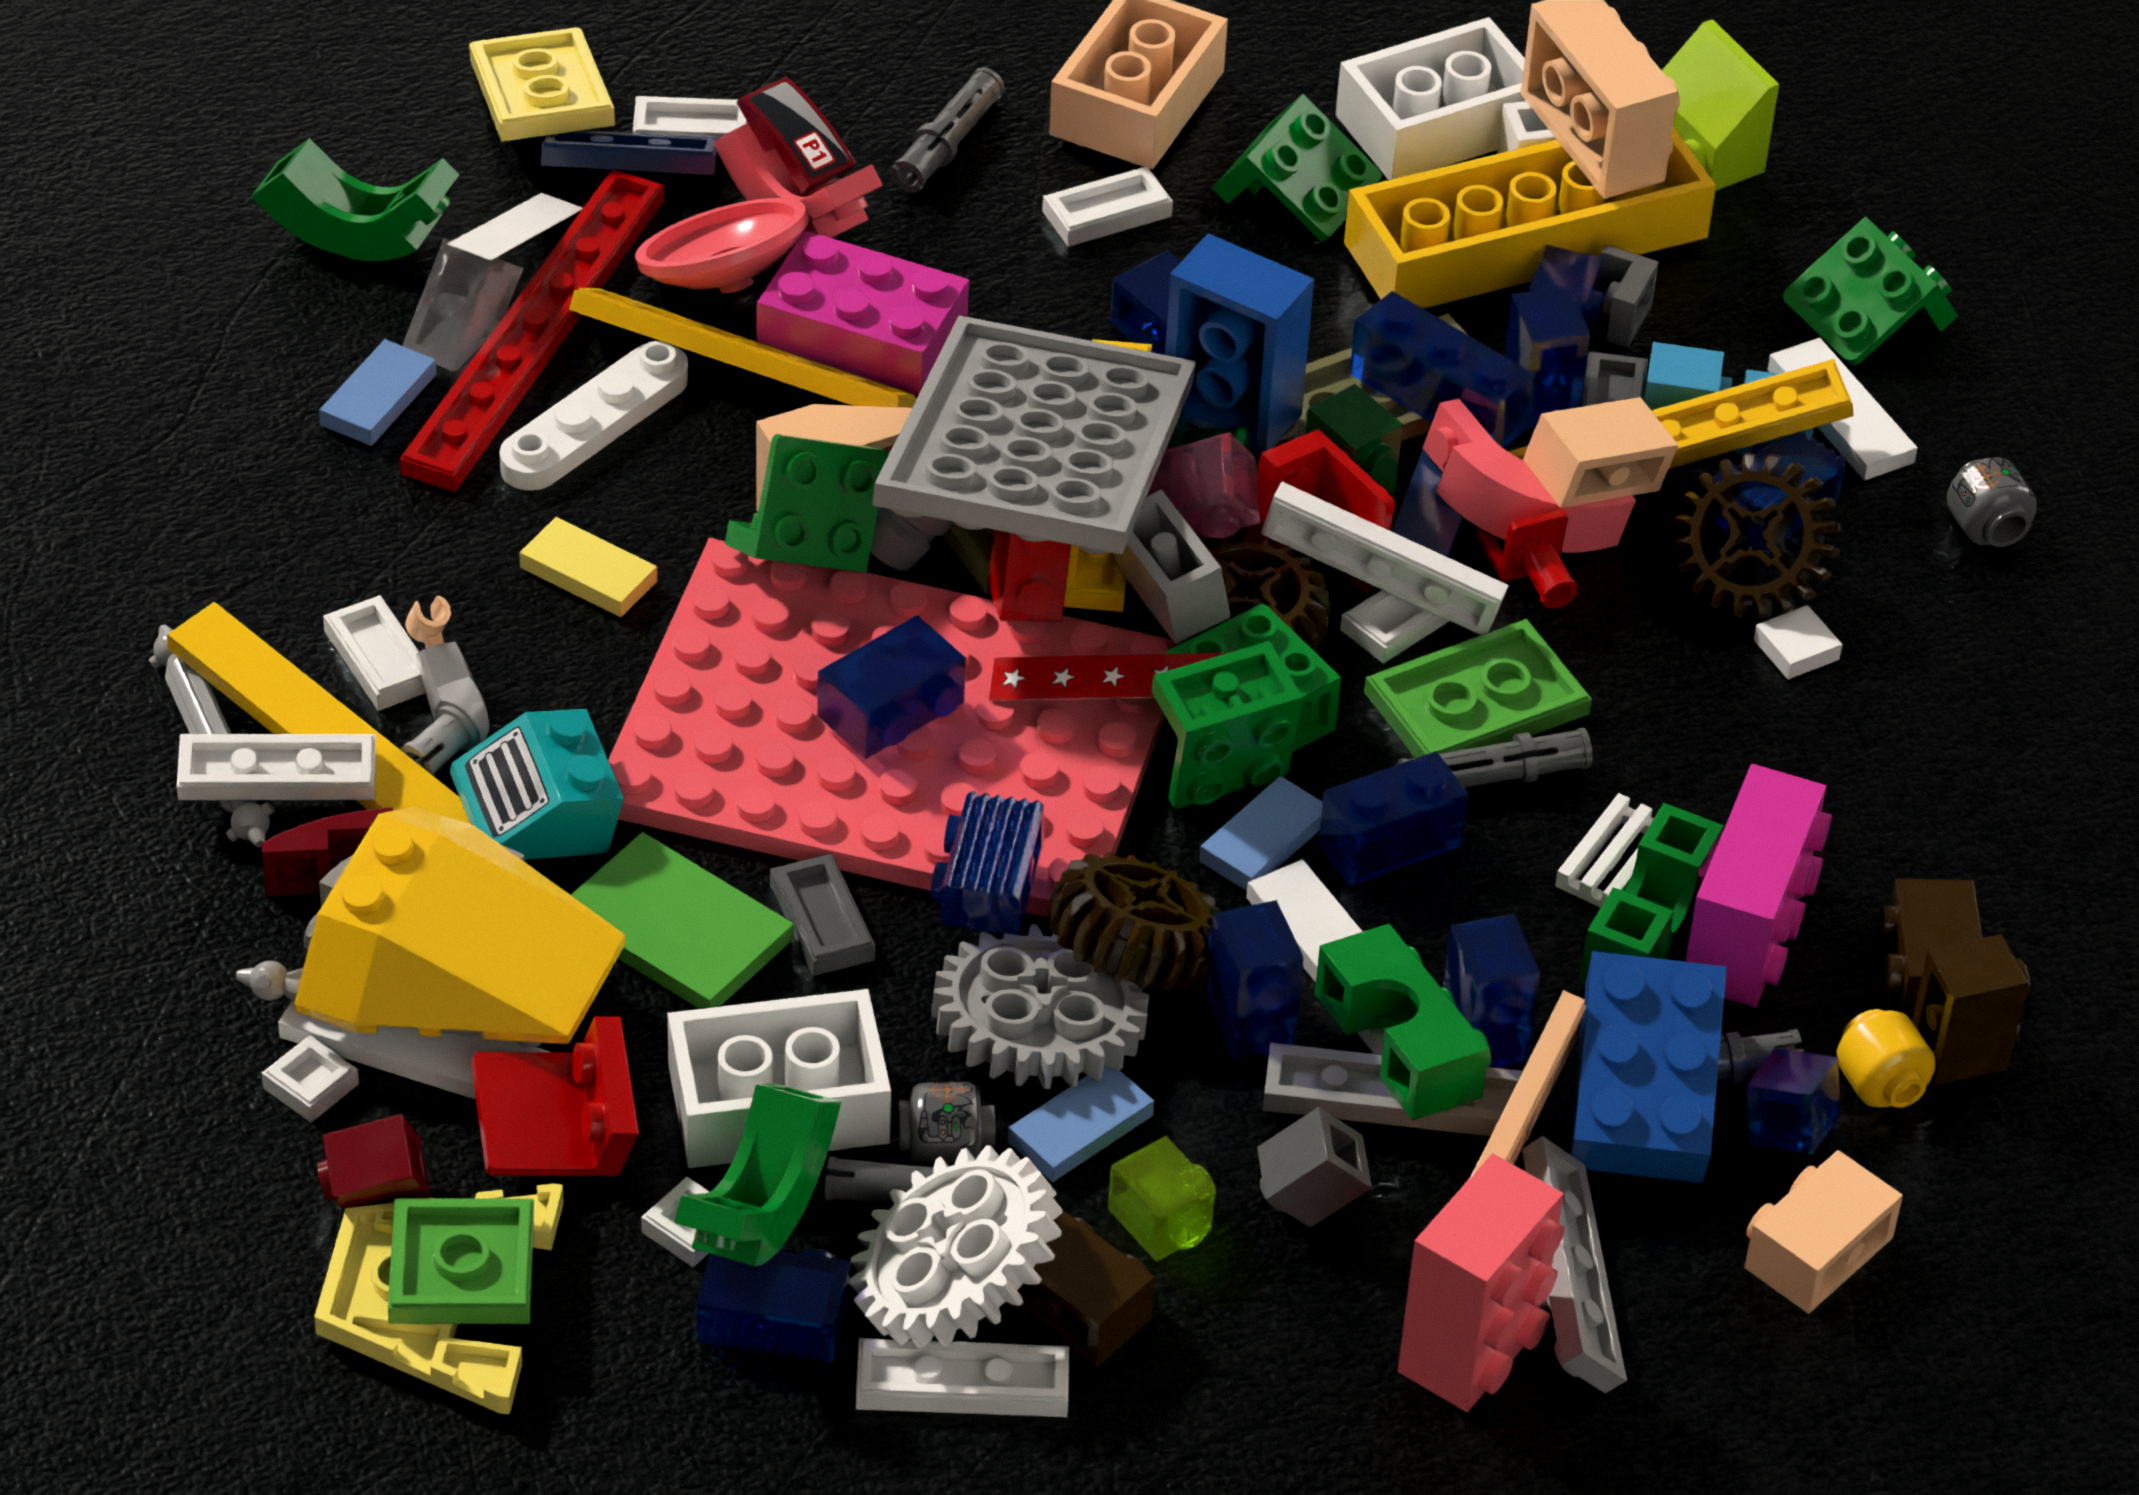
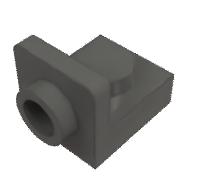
[1594,246,1659,348]

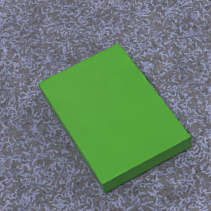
[1364,619,1592,758]
[571,832,794,1009]

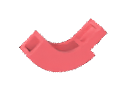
[713,123,882,243]
[1423,399,1636,553]

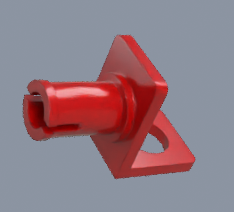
[1476,509,1579,609]

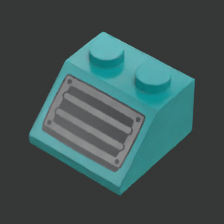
[450,709,624,860]

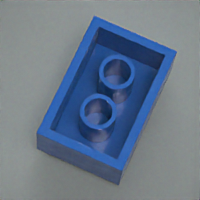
[1165,234,1314,454]
[1569,951,1727,1183]

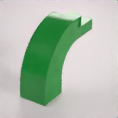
[251,138,459,262]
[674,1084,842,1267]

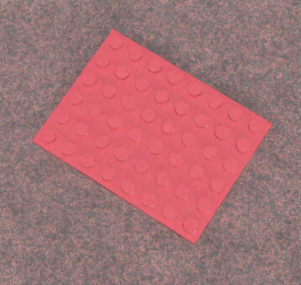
[608,538,1178,918]

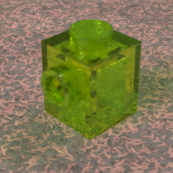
[1108,1136,1216,1262]

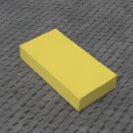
[520,517,657,617]

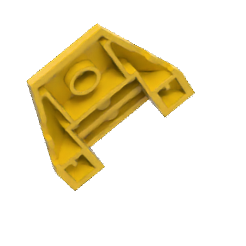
[294,806,626,1044]

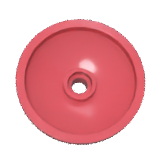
[635,198,809,293]

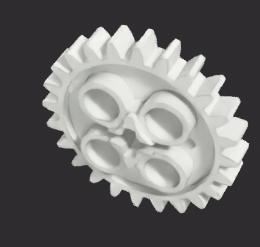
[849,1146,1062,1349]

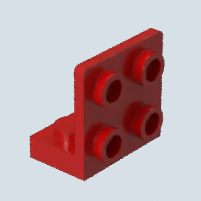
[1246,429,1396,594]
[471,1016,639,1176]

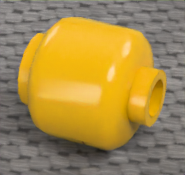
[1836,1009,1936,1108]

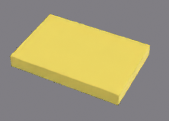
[469,27,615,142]

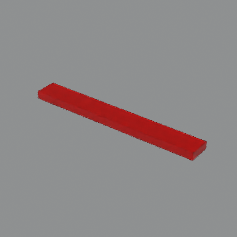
[399,170,665,492]

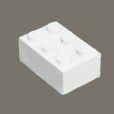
[1336,17,1526,180]
[668,989,891,1168]

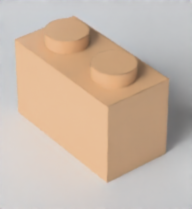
[1523,397,1678,508]
[1744,1150,1903,1314]

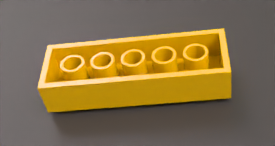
[1344,126,1716,316]

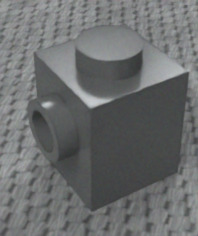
[1257,1107,1372,1228]

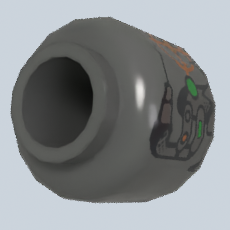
[1946,457,2037,548]
[898,1082,995,1167]

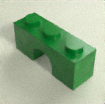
[1579,803,1724,985]
[1315,924,1491,1121]

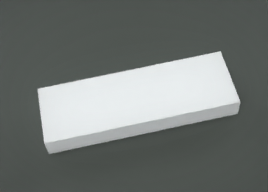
[1768,338,1917,481]
[177,734,377,800]
[856,1338,1069,1417]

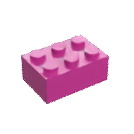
[757,230,969,398]
[1685,763,1832,1008]

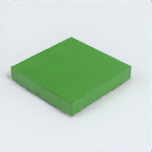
[388,1198,535,1324]

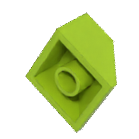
[1662,19,1779,191]

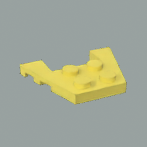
[315,1184,564,1415]

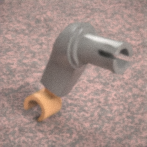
[401,596,490,775]

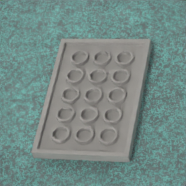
[872,316,1196,554]

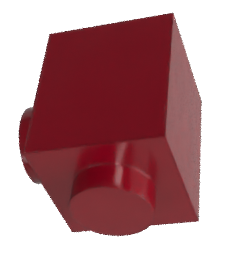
[318,1114,431,1212]

